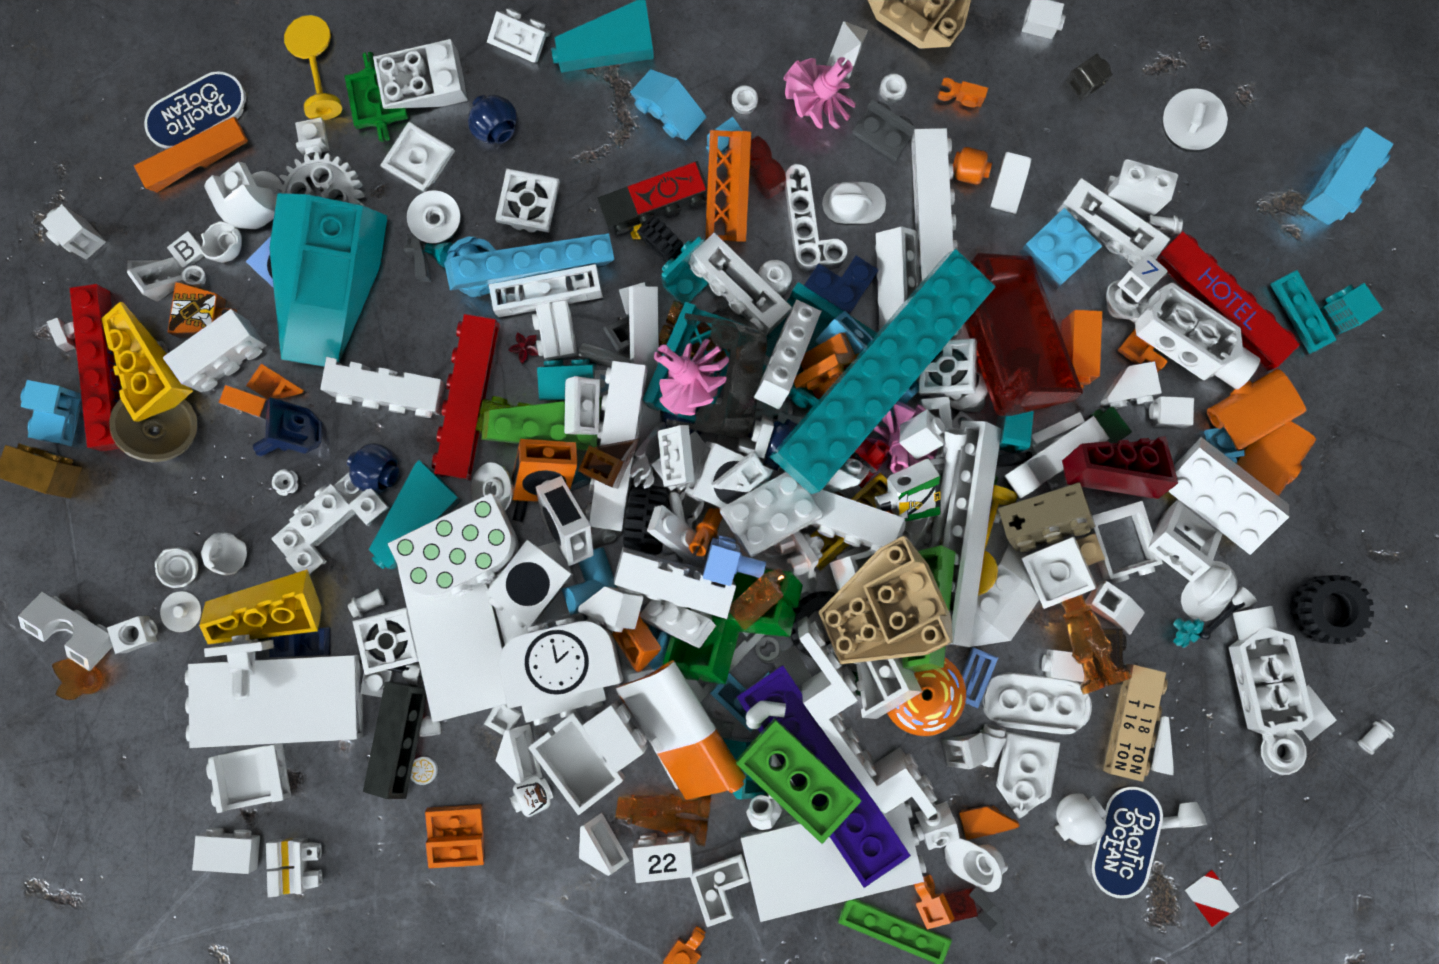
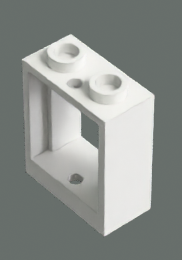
[1148,499,1223,583]
[1088,501,1163,583]

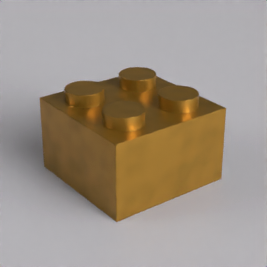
[0,443,82,498]

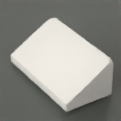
[565,376,600,435]

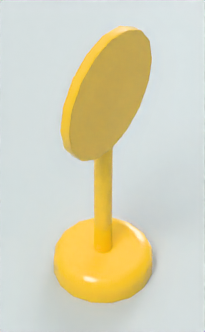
[284,15,342,120]
[978,485,1018,596]

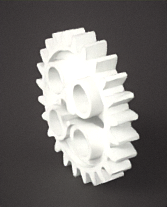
[275,152,364,206]

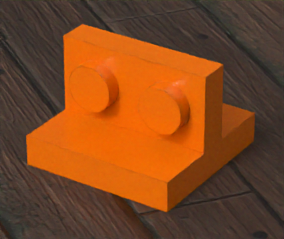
[794,333,856,399]

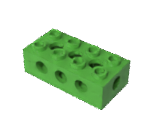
[736,718,862,844]

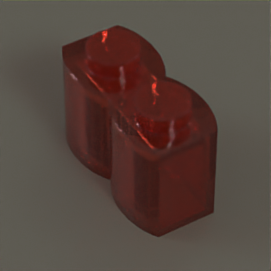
[749,136,786,199]

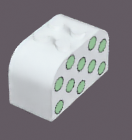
[388,493,519,598]

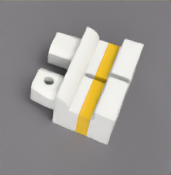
[266,838,323,897]

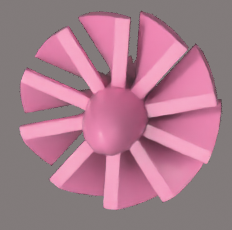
[783,57,855,129]
[654,339,729,416]
[866,401,938,473]

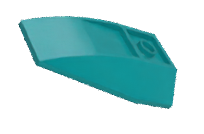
[269,193,388,367]

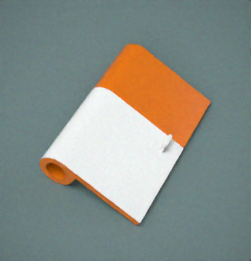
[616,660,746,800]

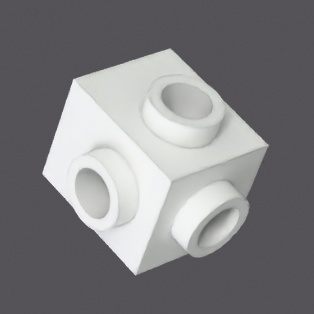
[913,801,960,850]

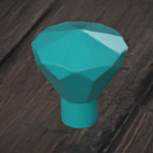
[424,242,453,268]

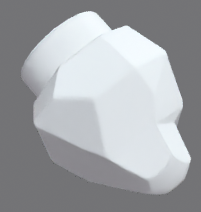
[746,795,782,830]

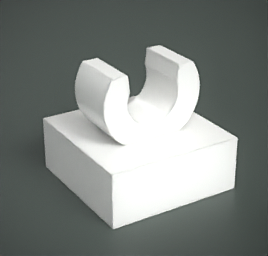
[47,318,76,352]

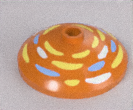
[887,658,966,736]

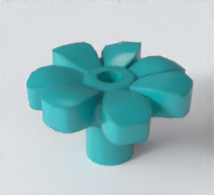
[1173,618,1204,648]

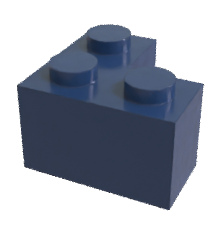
[804,255,879,315]

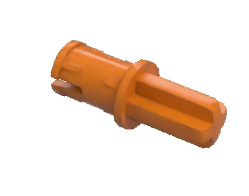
[689,508,723,556]

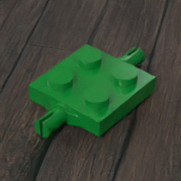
[344,52,408,142]

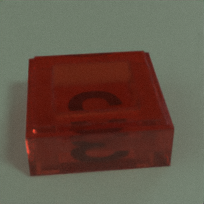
[943,887,978,923]

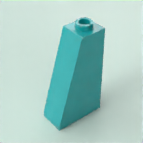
[551,0,654,72]
[996,348,1039,453]
[369,460,462,570]

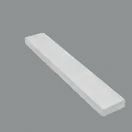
[629,287,660,450]

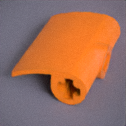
[1207,369,1306,451]
[1236,421,1316,496]

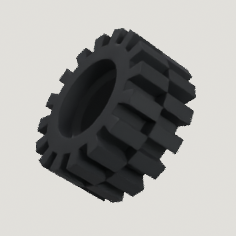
[637,215,684,262]

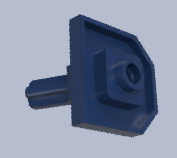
[253,397,322,457]

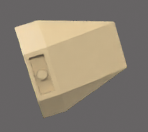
[868,0,971,48]
[819,536,953,664]

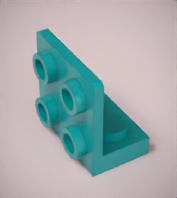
[661,236,723,306]

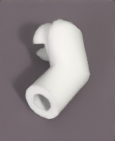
[746,700,786,729]

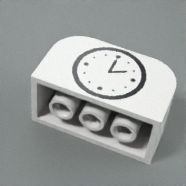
[499,618,624,709]

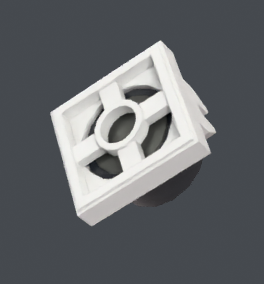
[495,168,560,233]
[919,338,977,400]
[353,607,419,675]

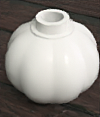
[1055,793,1107,845]

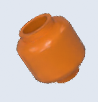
[953,147,992,185]

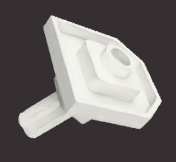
[204,634,274,700]

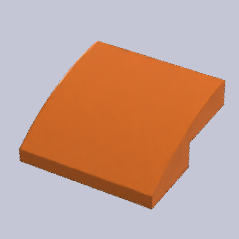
[425,804,485,868]

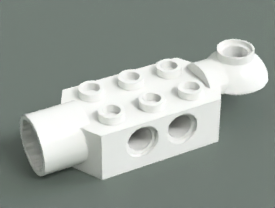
[1106,279,1260,389]
[1229,606,1314,775]

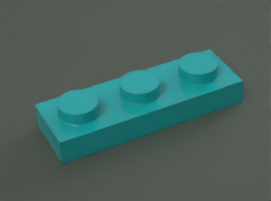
[1270,270,1337,354]

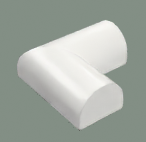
[690,853,751,927]

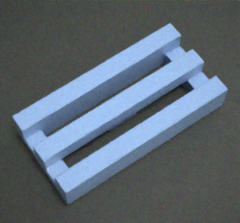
[961,647,998,708]

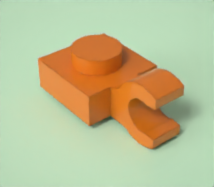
[937,78,988,108]
[1117,329,1168,373]
[914,874,955,929]
[663,926,706,964]

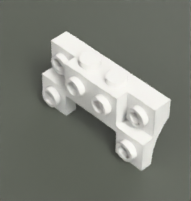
[271,473,389,575]

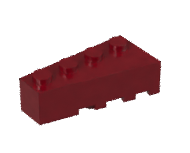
[1062,436,1179,499]

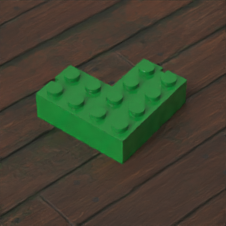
[663,569,803,684]

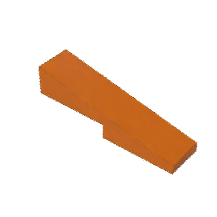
[134,117,248,193]

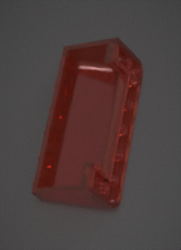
[965,253,1083,416]

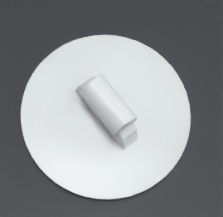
[1163,88,1228,150]

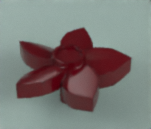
[508,332,539,364]

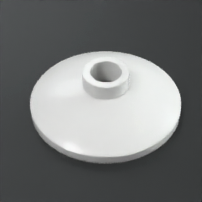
[407,191,461,244]
[471,462,513,511]

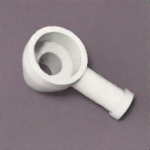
[1161,802,1207,829]

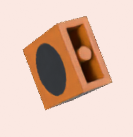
[512,439,577,501]

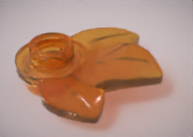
[52,659,104,700]

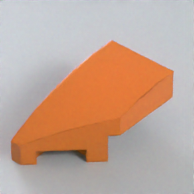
[246,364,304,399]
[959,805,1020,840]

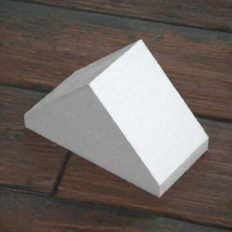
[941,733,988,769]

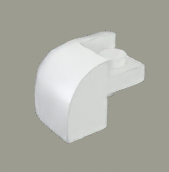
[204,162,277,229]

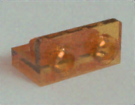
[729,568,787,630]

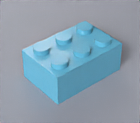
[1302,127,1393,225]

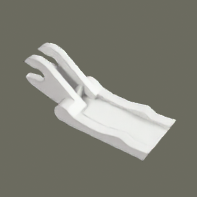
[630,422,666,489]

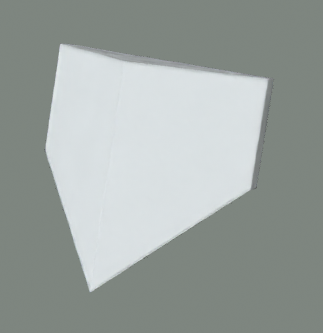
[127,257,190,302]

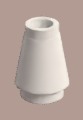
[980,724,1007,767]

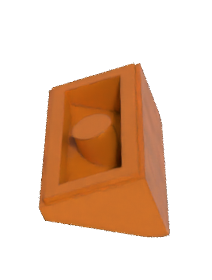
[612,615,661,672]

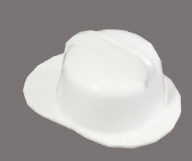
[822,182,886,224]
[1181,561,1238,621]
[945,838,1008,892]

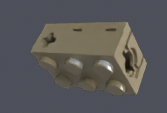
[998,483,1096,553]

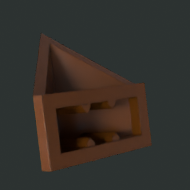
[578,438,640,489]

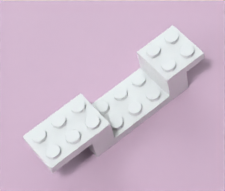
[797,616,937,818]

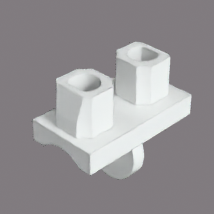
[774,531,824,579]

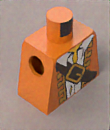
[167,282,238,338]

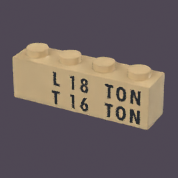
[1103,664,1168,782]

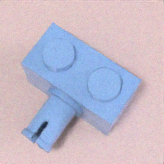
[703,535,766,586]

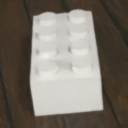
[1168,437,1289,554]

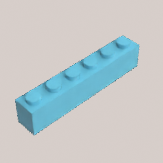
[444,233,614,290]

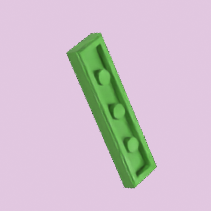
[838,898,952,964]

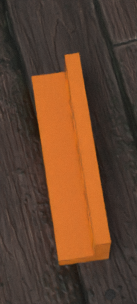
[705,130,751,242]

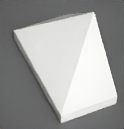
[826,21,868,79]
[496,724,543,784]
[579,813,629,876]

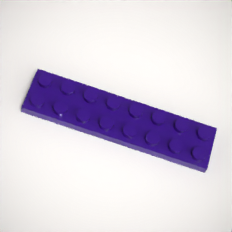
[736,665,911,888]

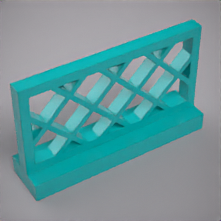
[643,302,748,427]

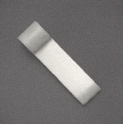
[784,164,847,272]
[1004,416,1110,499]

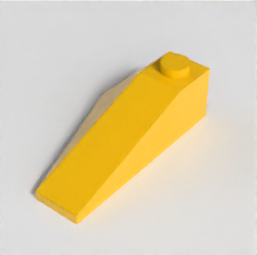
[101,302,193,422]

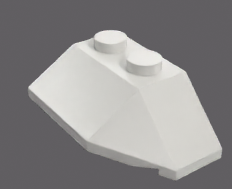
[971,543,1039,647]

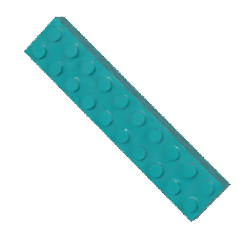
[770,249,996,494]

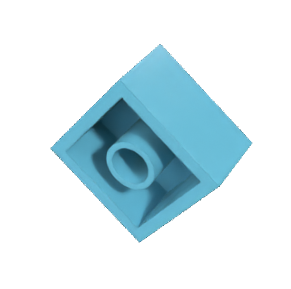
[1019,208,1102,290]

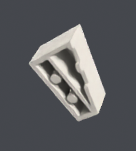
[854,658,923,719]

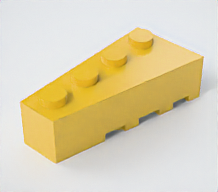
[199,569,322,644]

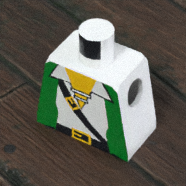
[874,459,941,522]

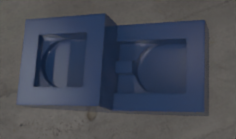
[269,628,330,657]

